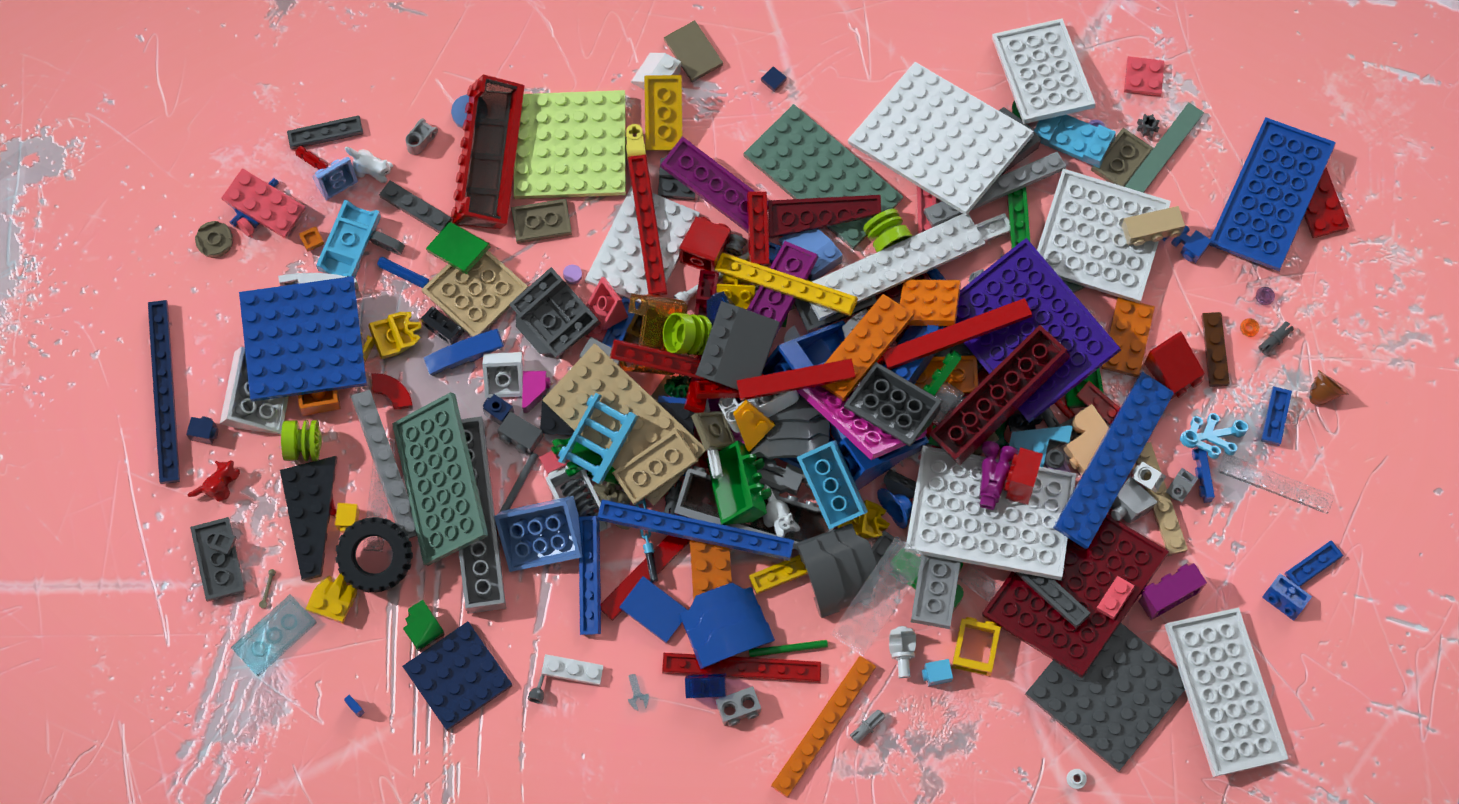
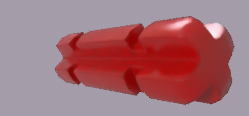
[295,146,328,170]

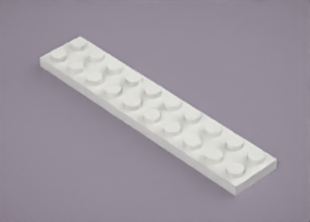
[810,213,985,321]

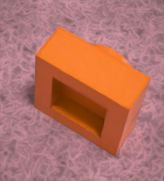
[299,226,324,252]

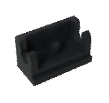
[420,306,465,345]

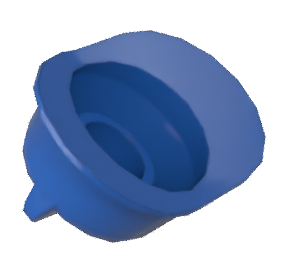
[877,488,913,529]

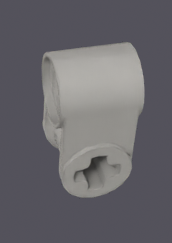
[405,118,438,155]

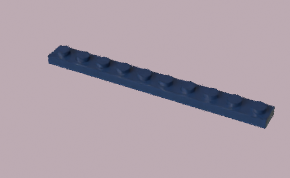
[148,300,180,484]

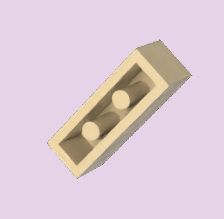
[1122,206,1185,246]

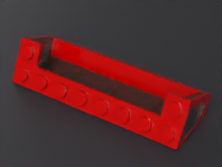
[451,74,525,229]

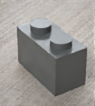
[497,412,544,455]

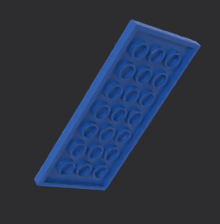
[1209,117,1336,272]

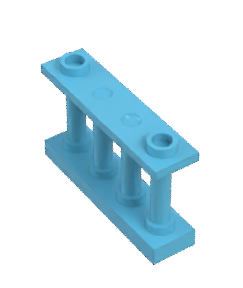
[558,393,639,484]

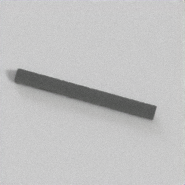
[499,452,538,513]

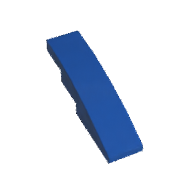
[423,329,504,376]

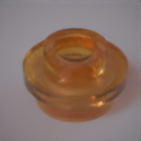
[1240,318,1260,337]

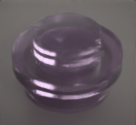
[1255,287,1275,305]

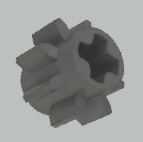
[1137,114,1160,137]

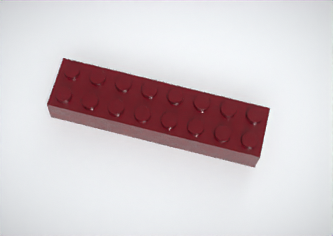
[929,325,1070,466]

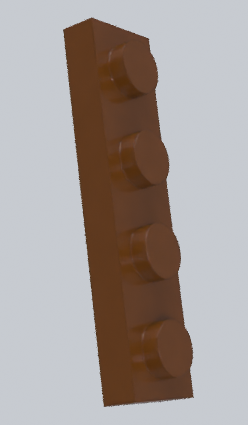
[1201,312,1230,387]

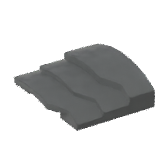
[509,267,601,359]
[751,396,830,459]
[796,524,880,618]

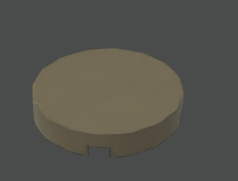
[195,221,233,258]

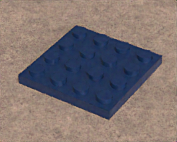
[402,621,513,731]

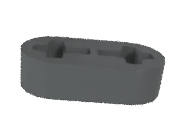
[369,231,405,255]

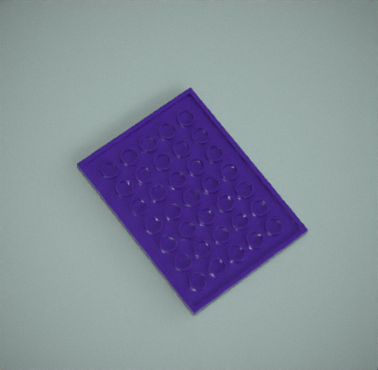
[955,238,1121,423]

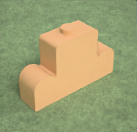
[1063,404,1136,476]

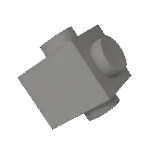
[1166,468,1198,503]

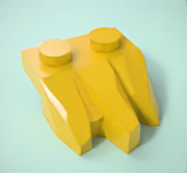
[368,312,421,359]
[838,500,890,538]
[306,574,357,623]

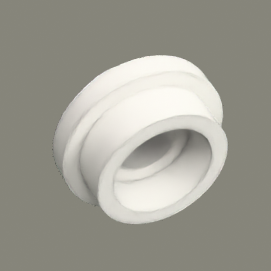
[1066,769,1087,789]

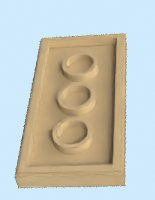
[612,428,699,505]

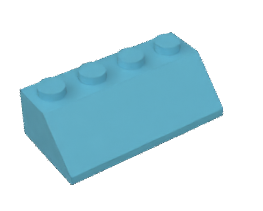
[797,440,868,529]

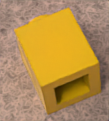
[335,503,360,533]

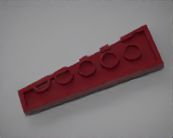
[768,195,882,238]

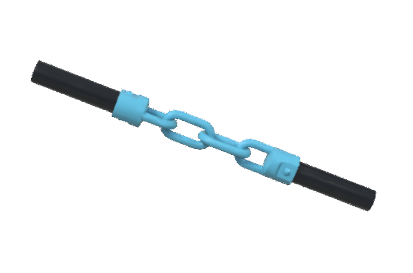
[635,498,659,583]

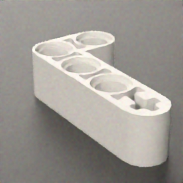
[719,390,799,433]

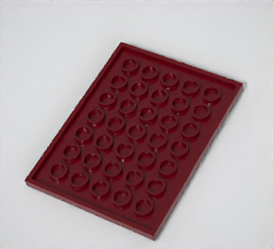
[982,514,1169,678]

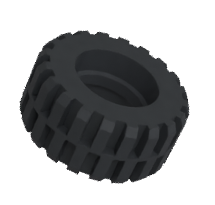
[335,517,413,593]

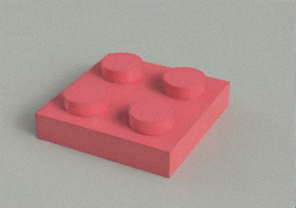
[1124,56,1164,97]

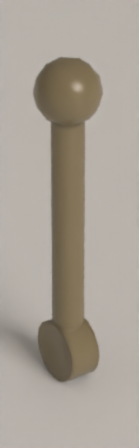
[259,569,276,609]

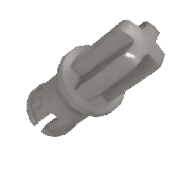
[850,710,885,744]

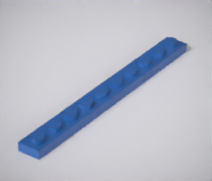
[597,500,794,561]

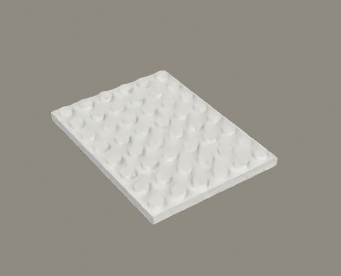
[848,62,1034,215]
[905,445,1076,580]

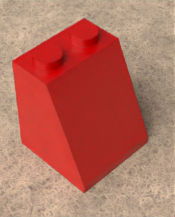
[679,217,731,272]
[1144,331,1205,399]

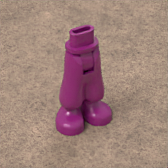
[979,441,1018,510]

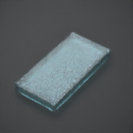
[231,594,317,676]

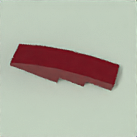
[694,270,719,326]

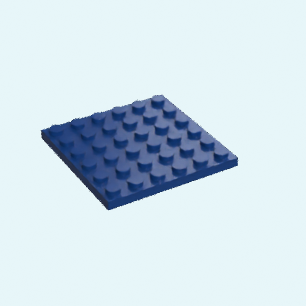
[239,276,367,402]

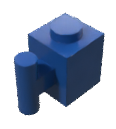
[1171,225,1212,264]

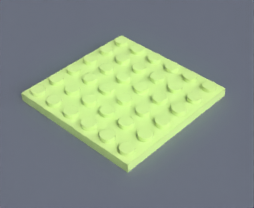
[514,90,626,199]

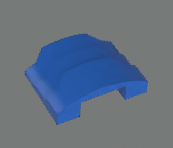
[679,583,775,669]

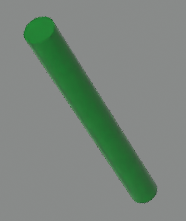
[749,640,828,657]

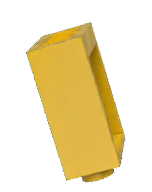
[951,617,1001,677]

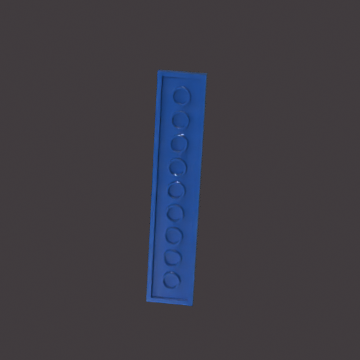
[1053,371,1174,549]

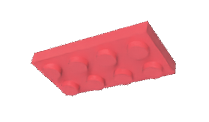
[221,168,306,238]

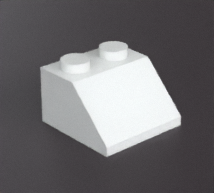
[631,53,681,90]
[482,352,523,398]

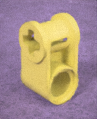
[626,124,646,159]

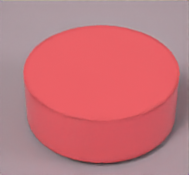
[237,217,254,236]

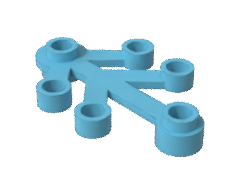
[1180,413,1248,459]

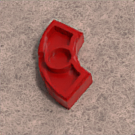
[371,373,413,410]

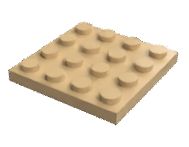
[421,251,528,337]

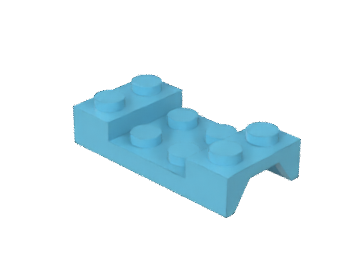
[1034,114,1116,168]
[316,199,381,278]

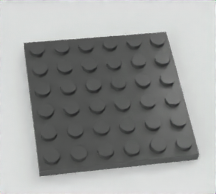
[1024,623,1185,772]

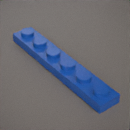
[579,516,601,635]

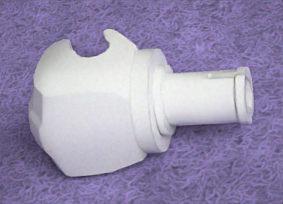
[889,626,916,678]

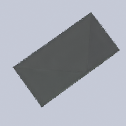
[883,469,916,499]

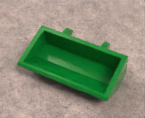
[707,441,772,525]

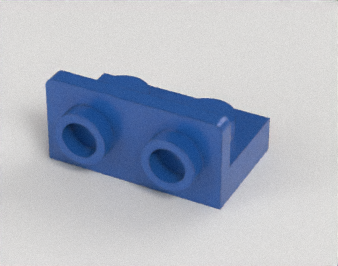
[1262,573,1312,620]

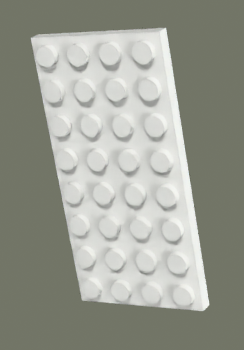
[1165,608,1289,778]

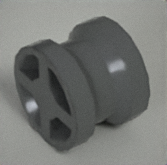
[725,234,747,256]

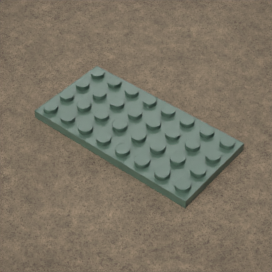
[743,104,904,250]
[392,392,488,566]

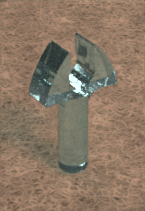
[628,674,649,712]

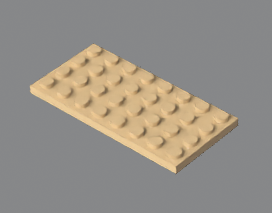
[542,343,705,506]

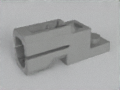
[757,457,811,496]

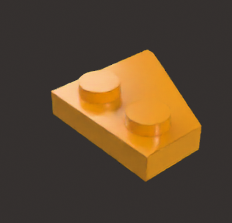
[733,399,775,452]

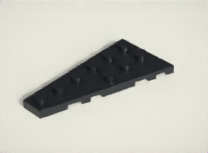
[280,456,338,581]

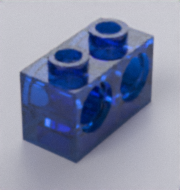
[685,673,727,698]

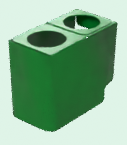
[403,600,445,651]

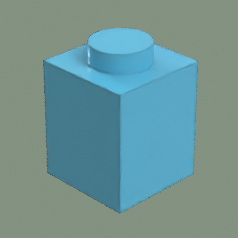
[922,659,953,686]

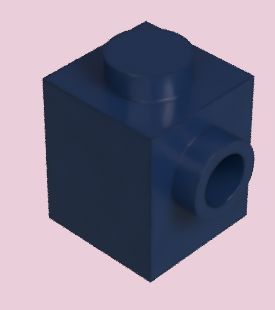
[483,394,514,425]
[186,416,219,445]

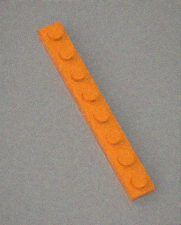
[771,656,876,798]

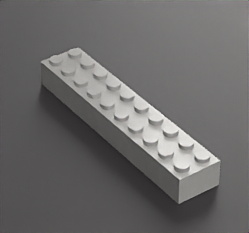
[459,416,507,614]

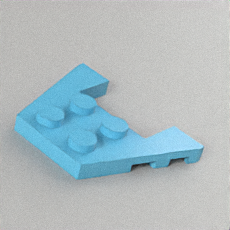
[1009,425,1073,467]

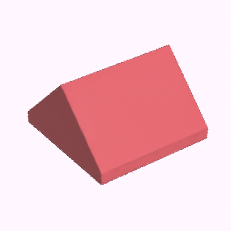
[586,277,628,330]

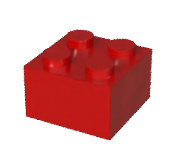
[1004,447,1043,505]

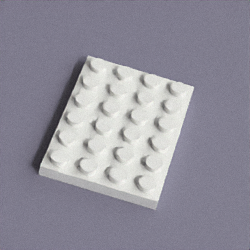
[992,18,1096,124]
[585,186,700,307]

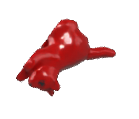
[187,460,240,502]

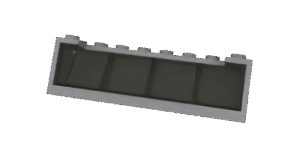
[674,466,835,550]

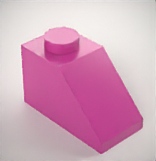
[522,371,551,413]

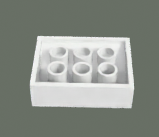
[220,346,289,434]

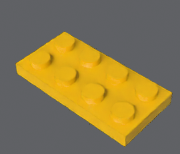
[644,75,682,150]

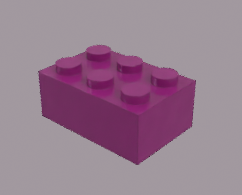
[1138,563,1207,621]

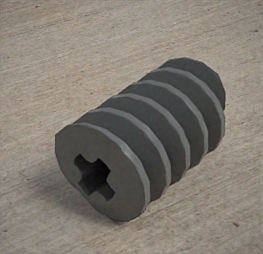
[560,478,597,517]

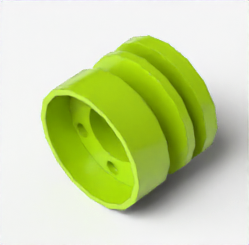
[863,208,912,252]
[663,312,712,356]
[281,420,322,461]

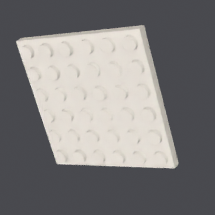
[1037,169,1171,303]

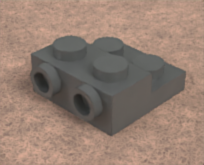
[658,155,695,200]

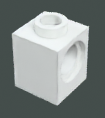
[1132,462,1166,493]

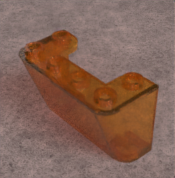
[620,293,687,375]

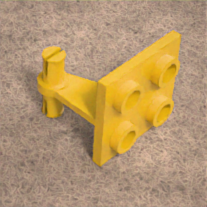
[716,275,755,315]

